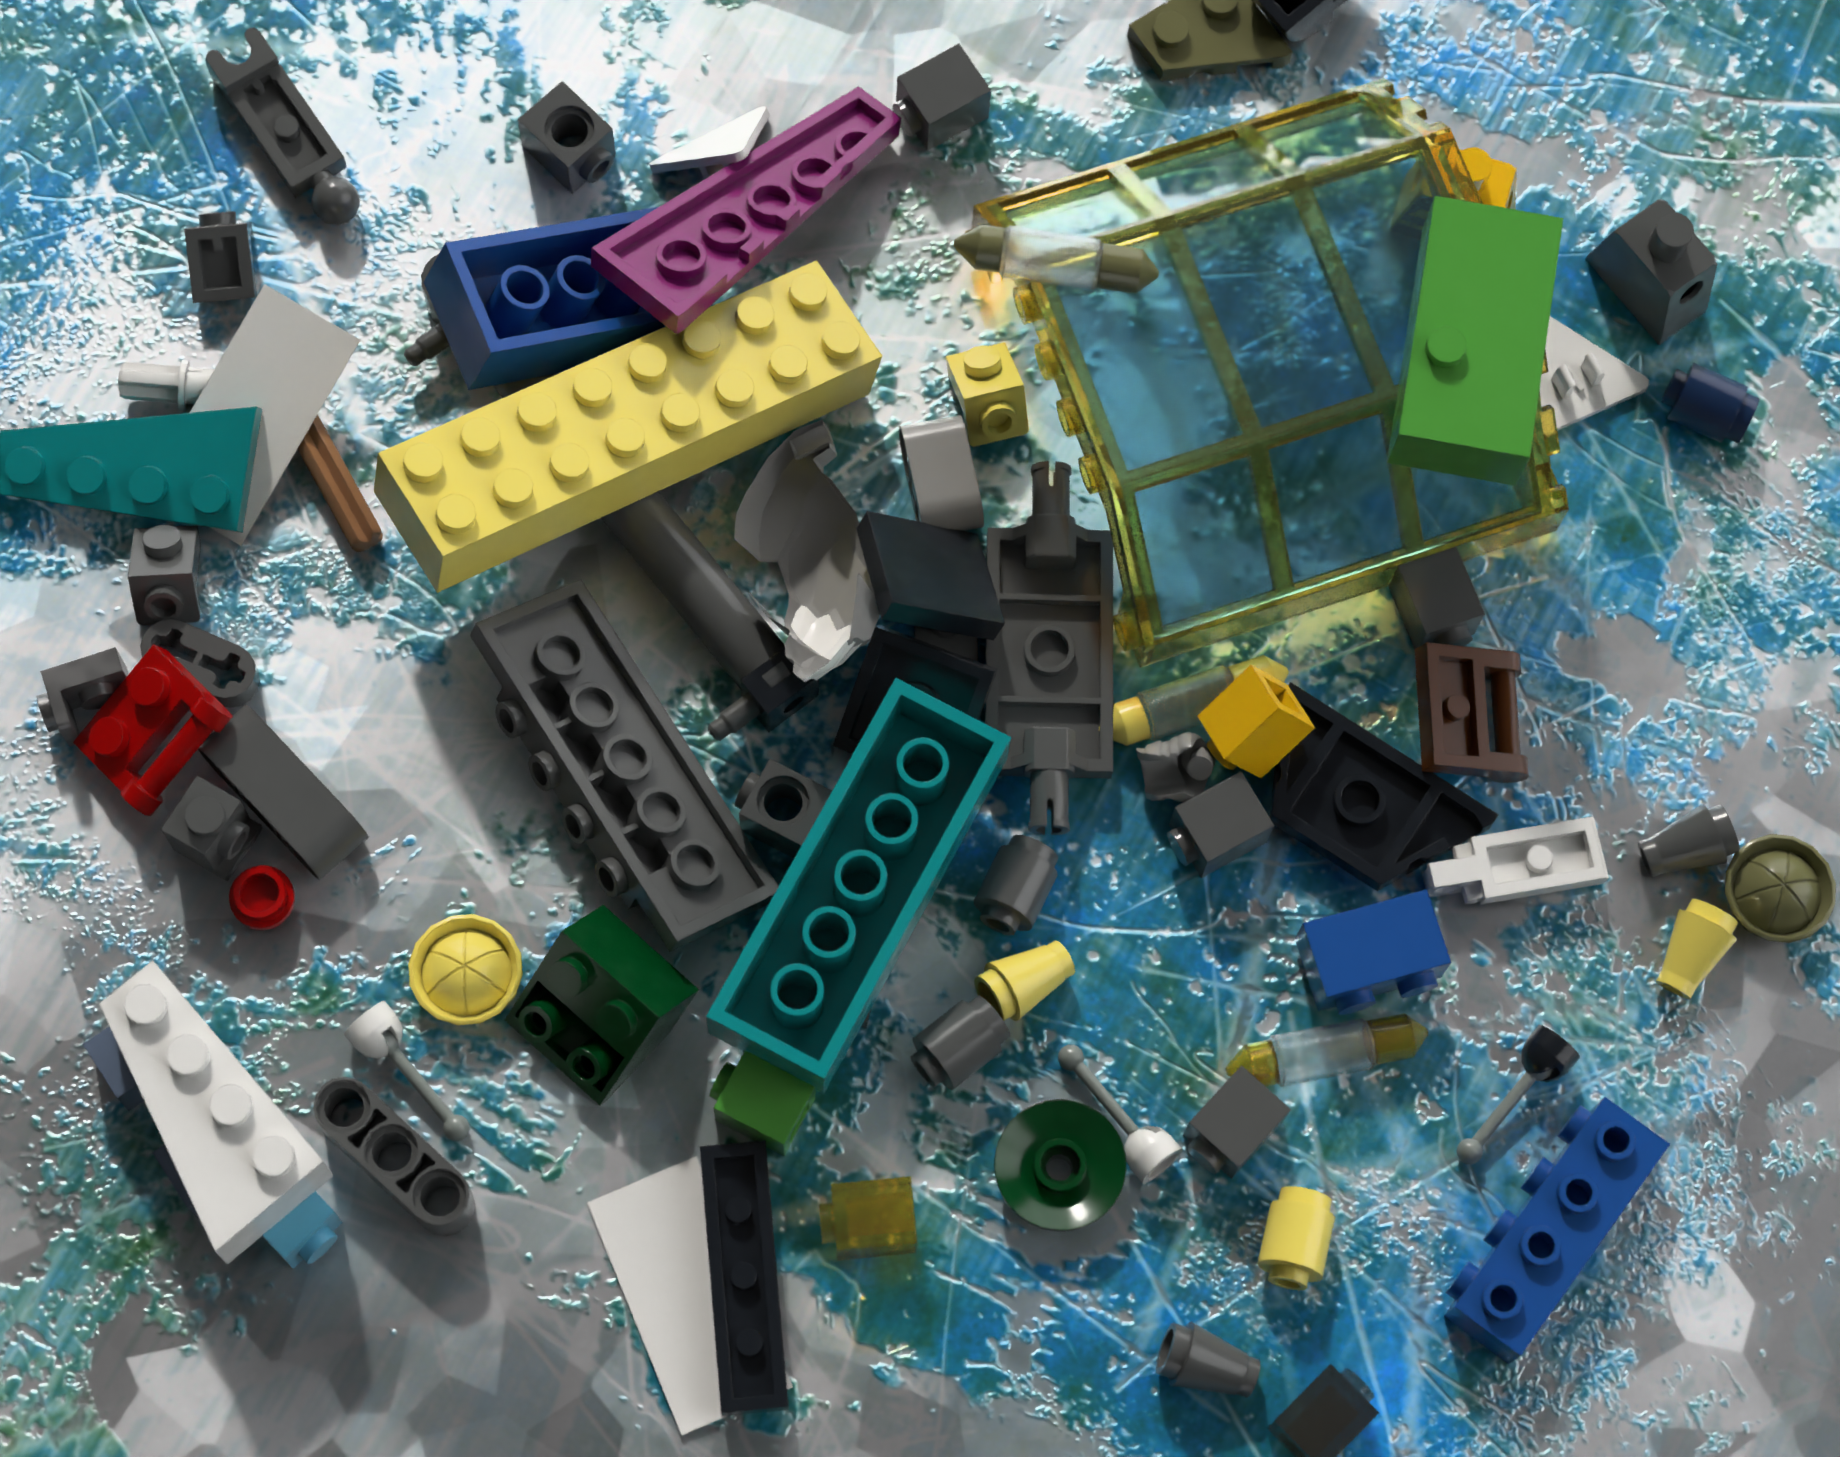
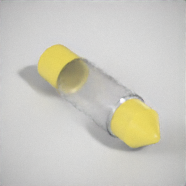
[1113,655,1289,746]

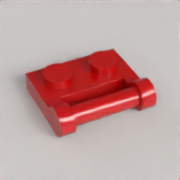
[73,644,233,817]

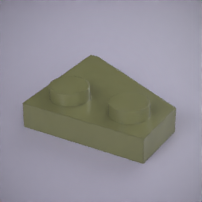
[1127,0,1293,81]

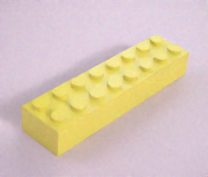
[374,260,882,593]

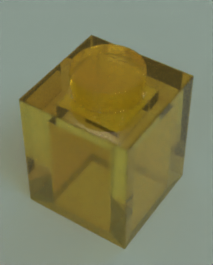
[819,1176,917,1261]

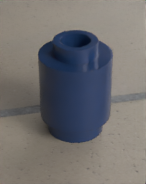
[1661,362,1760,443]

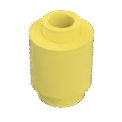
[1257,1186,1335,1290]

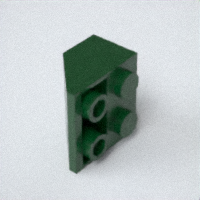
[505,905,699,1106]

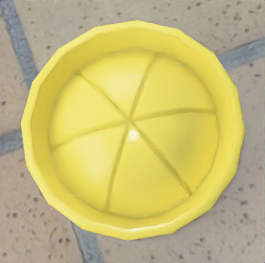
[408,914,523,1025]

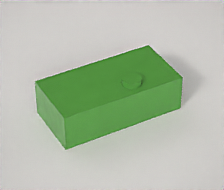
[1387,196,1564,486]

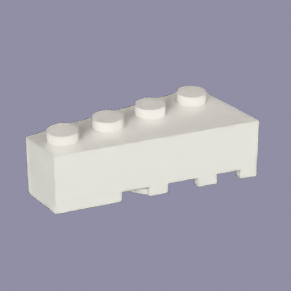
[99,960,333,1264]

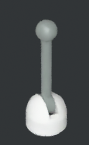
[344,1001,470,1141]
[1058,1045,1183,1184]

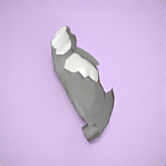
[734,420,880,682]

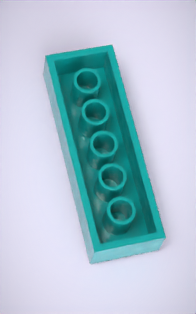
[706,678,1011,1094]

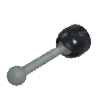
[1457,1025,1580,1164]

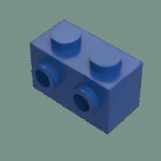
[1295,889,1451,1015]

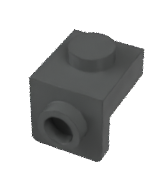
[128,525,201,625]

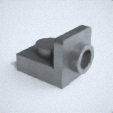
[37,647,129,747]

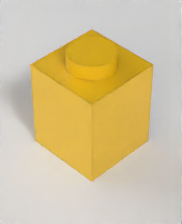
[1197,665,1315,779]

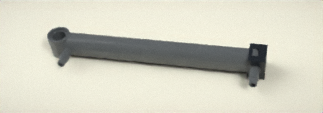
[404,254,819,741]

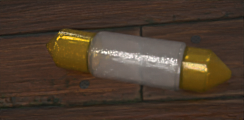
[1225,1013,1429,1087]

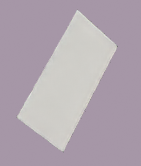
[190,284,360,546]
[587,1156,793,1436]

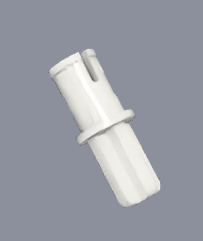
[118,360,215,410]

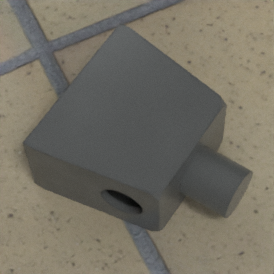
[1585,199,1717,345]

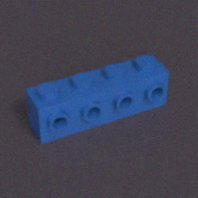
[1444,1097,1670,1365]

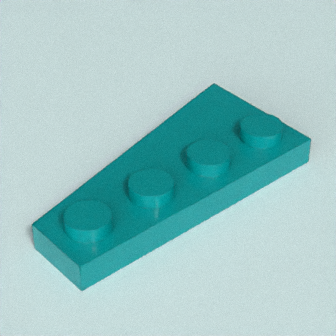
[0,406,262,533]

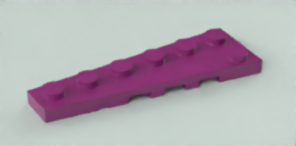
[591,86,902,334]

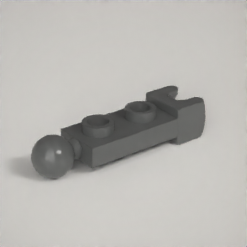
[205,28,360,225]

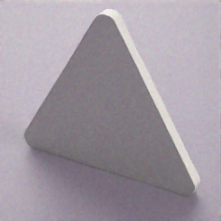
[649,106,770,179]
[1533,316,1649,440]

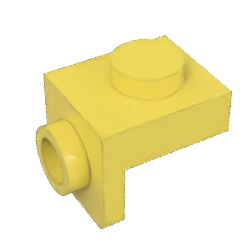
[946,342,1029,447]

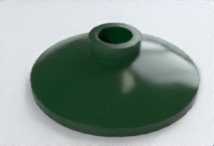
[994,1099,1127,1231]

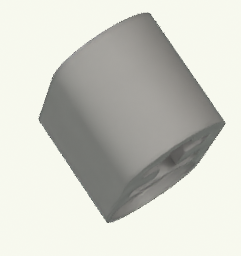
[899,415,984,531]

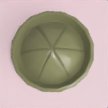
[1725,834,1836,943]

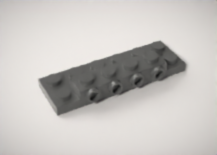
[470,580,779,952]

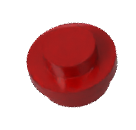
[229,865,295,930]

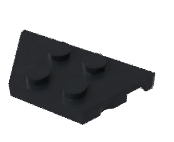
[1270,682,1499,891]

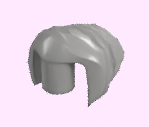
[1136,732,1216,803]

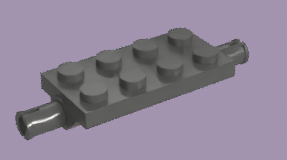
[984,461,1113,835]

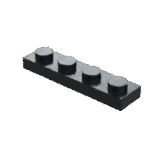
[700,1140,789,1416]

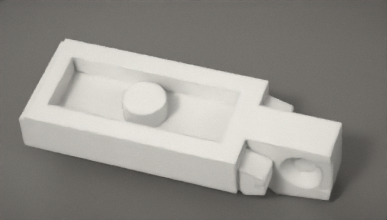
[1422,817,1609,905]

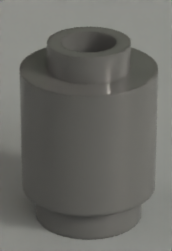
[973,835,1058,935]
[910,996,1010,1090]

